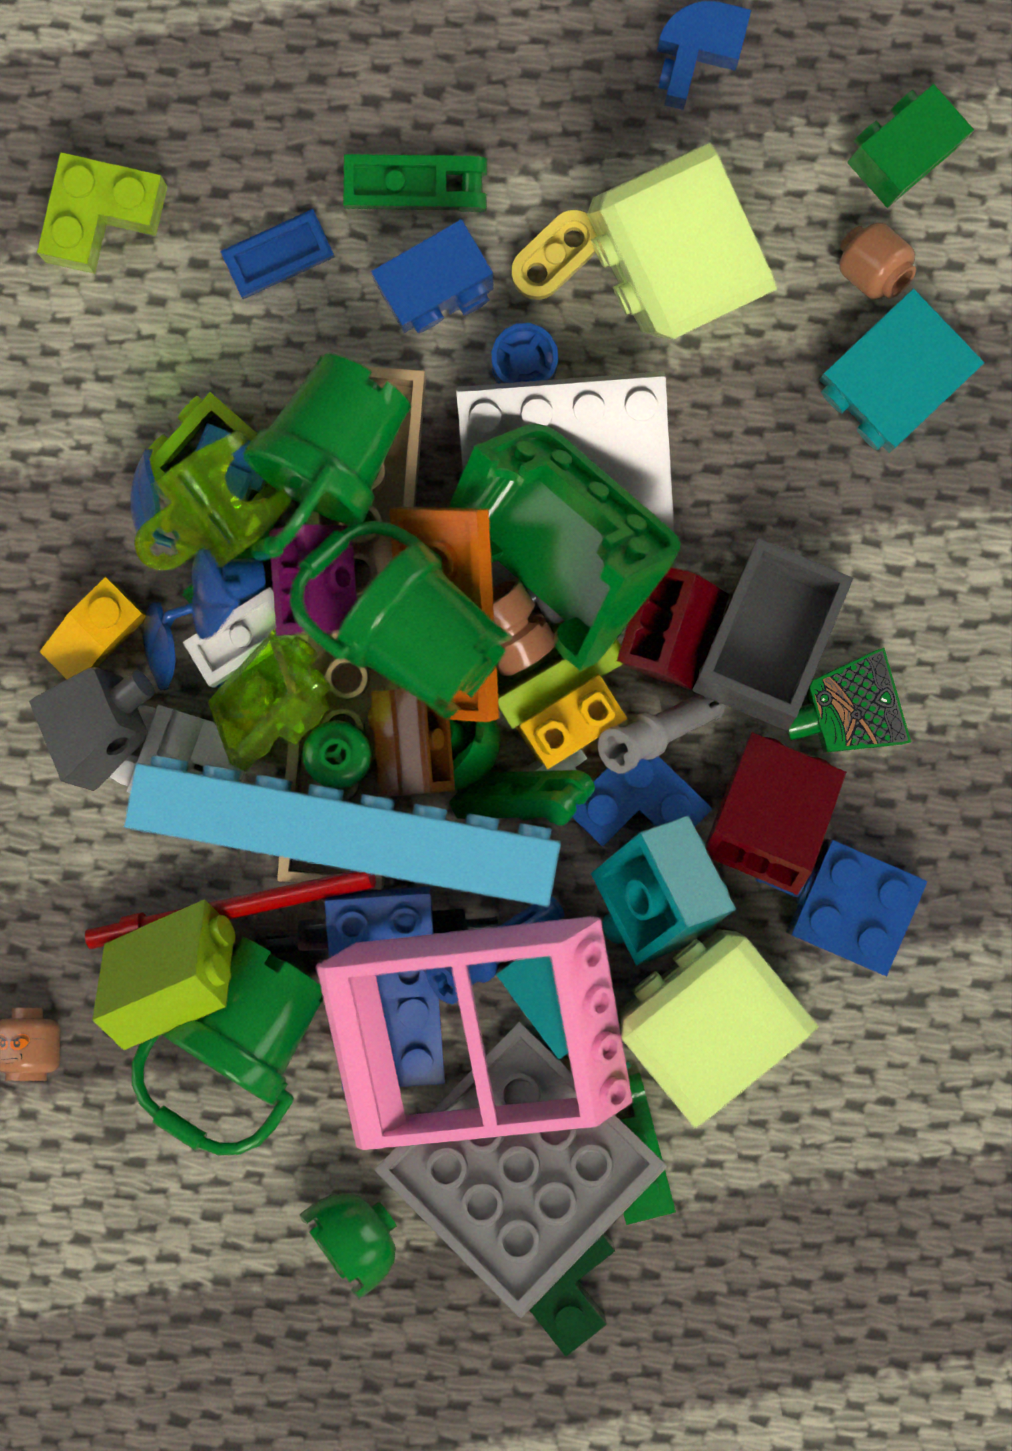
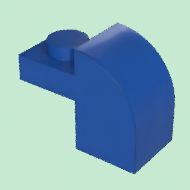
[657,1,751,110]

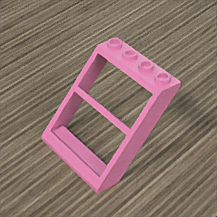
[317,917,633,1150]

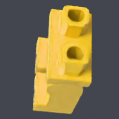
[515,674,628,769]

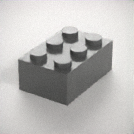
[692,538,854,731]

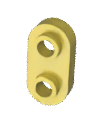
[512,210,597,300]

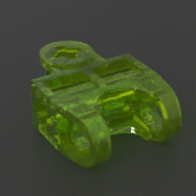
[134,430,292,570]

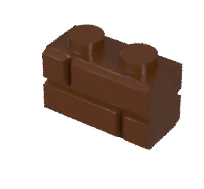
[368,688,455,797]

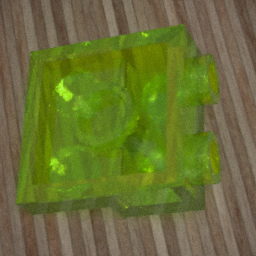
[208,629,331,772]

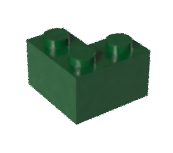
[529,1232,615,1357]

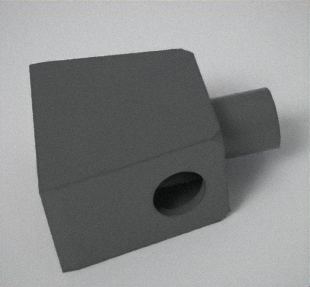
[29,667,155,791]

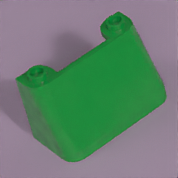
[448,424,681,671]

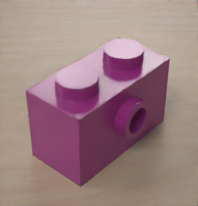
[269,525,357,636]

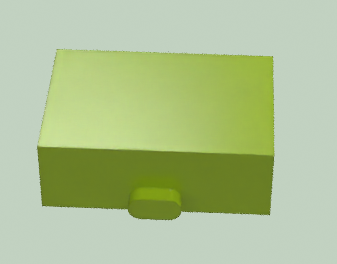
[497,622,622,729]

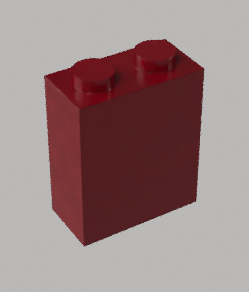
[617,567,729,690]
[705,732,847,895]

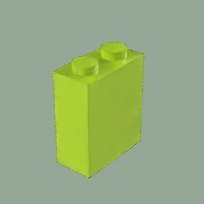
[92,899,235,1050]

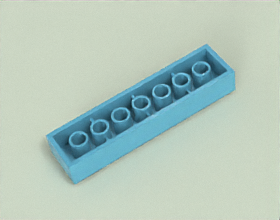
[124,755,560,906]

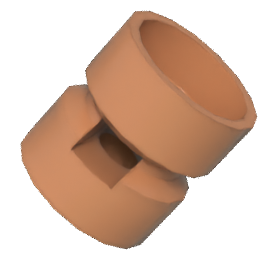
[493,578,555,676]

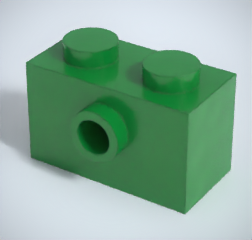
[847,84,974,208]

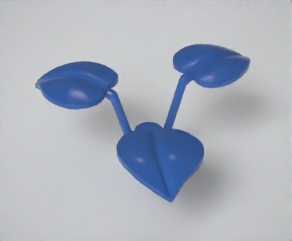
[130,449,265,690]

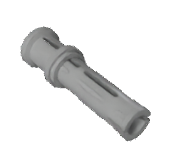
[598,694,725,773]

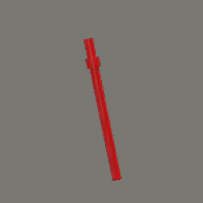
[85,870,376,949]

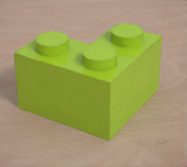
[37,152,167,274]

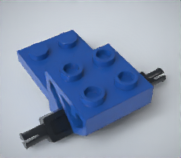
[266,887,498,1091]

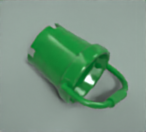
[243,353,412,561]
[290,521,512,719]
[131,937,324,1156]

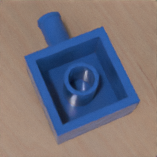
[755,839,928,977]

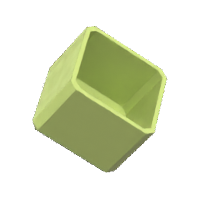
[587,143,777,339]
[618,929,819,1128]

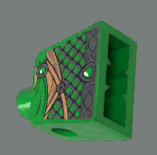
[786,648,911,753]

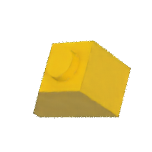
[40,577,146,679]

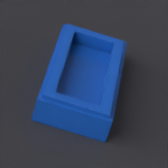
[220,209,335,299]

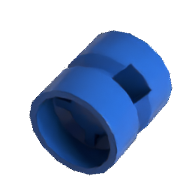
[491,323,558,384]

